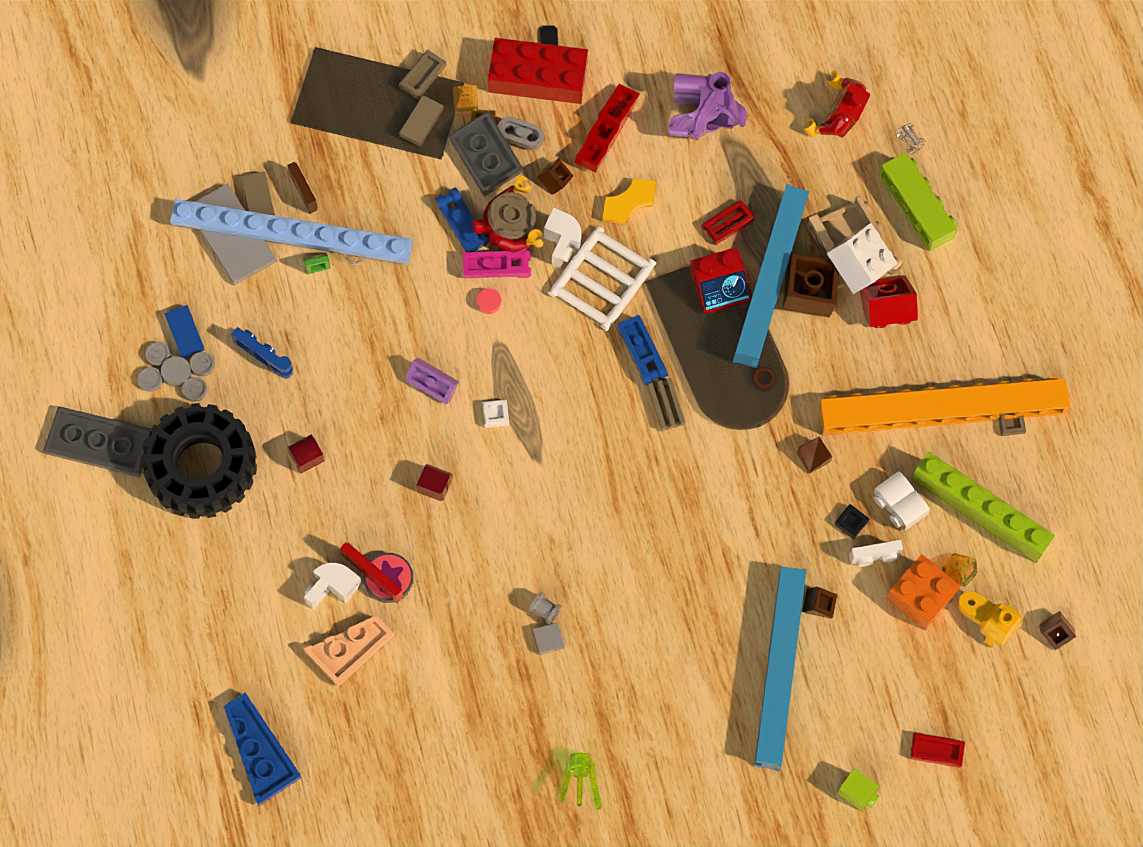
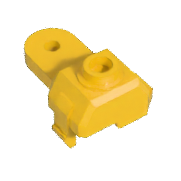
[958,591,1022,648]

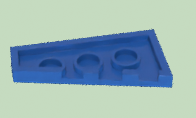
[224,692,302,807]

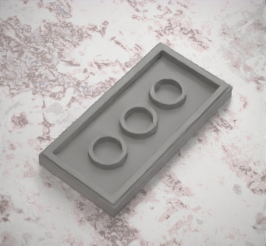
[195,184,277,285]

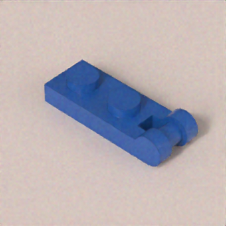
[434,187,488,252]
[617,315,668,386]
[231,327,293,379]

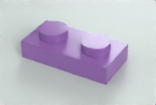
[405,357,459,404]

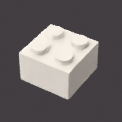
[827,223,897,294]

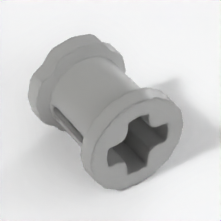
[529,592,562,625]

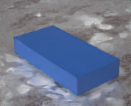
[164,305,205,358]

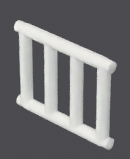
[548,226,656,331]

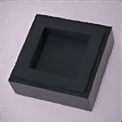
[834,504,870,539]

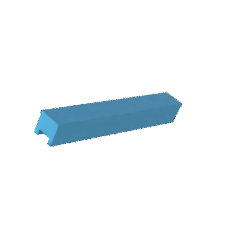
[733,184,809,368]
[754,566,807,772]

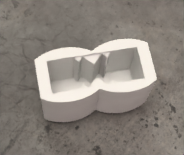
[874,471,930,531]

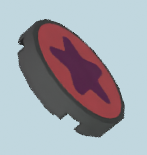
[363,553,414,603]

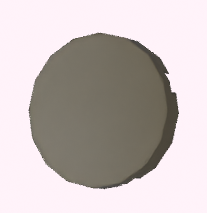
[487,192,536,239]

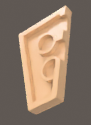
[303,615,394,687]

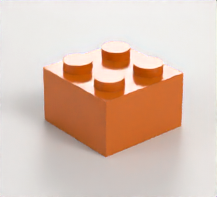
[886,554,961,630]

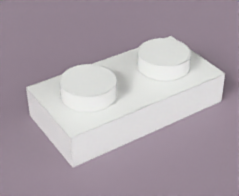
[849,540,903,567]

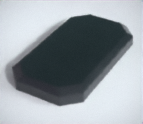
[540,25,558,45]

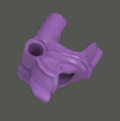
[668,72,747,140]

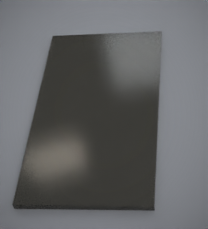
[291,47,464,160]

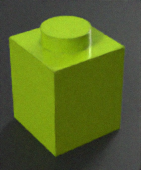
[837,768,880,812]

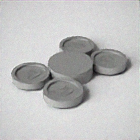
[138,342,215,402]

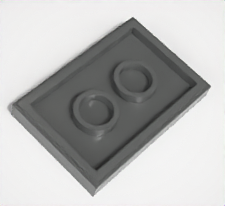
[448,111,525,196]

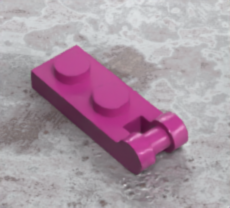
[463,250,531,279]

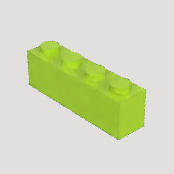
[879,152,957,251]

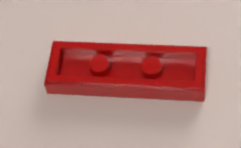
[340,542,403,603]

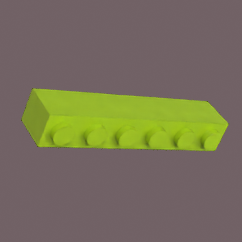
[911,451,1055,563]

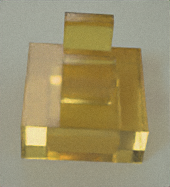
[453,85,478,113]

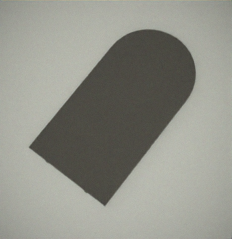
[645,266,789,430]

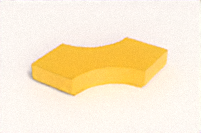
[602,178,657,225]

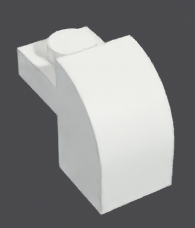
[544,208,581,269]
[304,563,362,610]

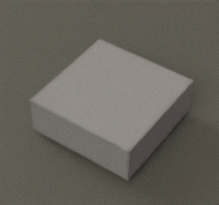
[533,623,564,655]

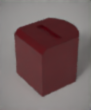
[287,434,325,473]
[416,464,453,501]

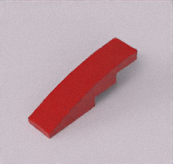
[574,84,640,173]

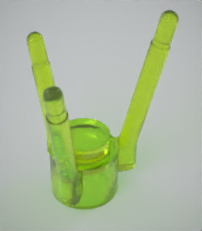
[559,753,601,810]

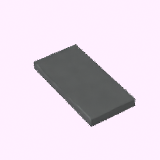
[43,406,151,477]

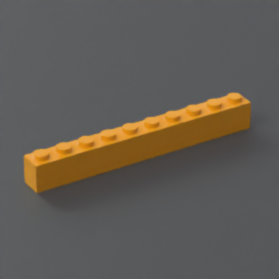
[819,377,1070,435]

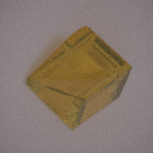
[942,553,977,587]

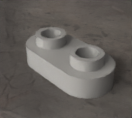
[498,117,544,150]

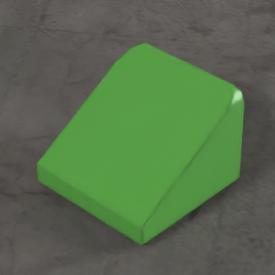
[303,252,330,274]

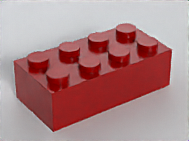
[488,37,588,104]

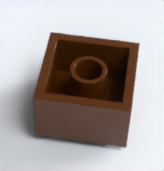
[782,254,839,318]

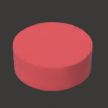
[477,288,501,314]

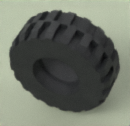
[141,403,257,519]

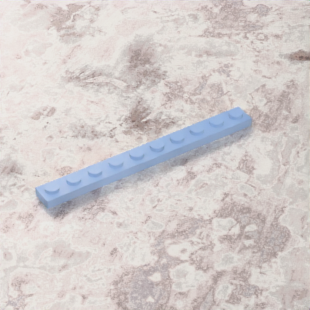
[170,199,413,265]

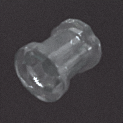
[895,122,926,154]

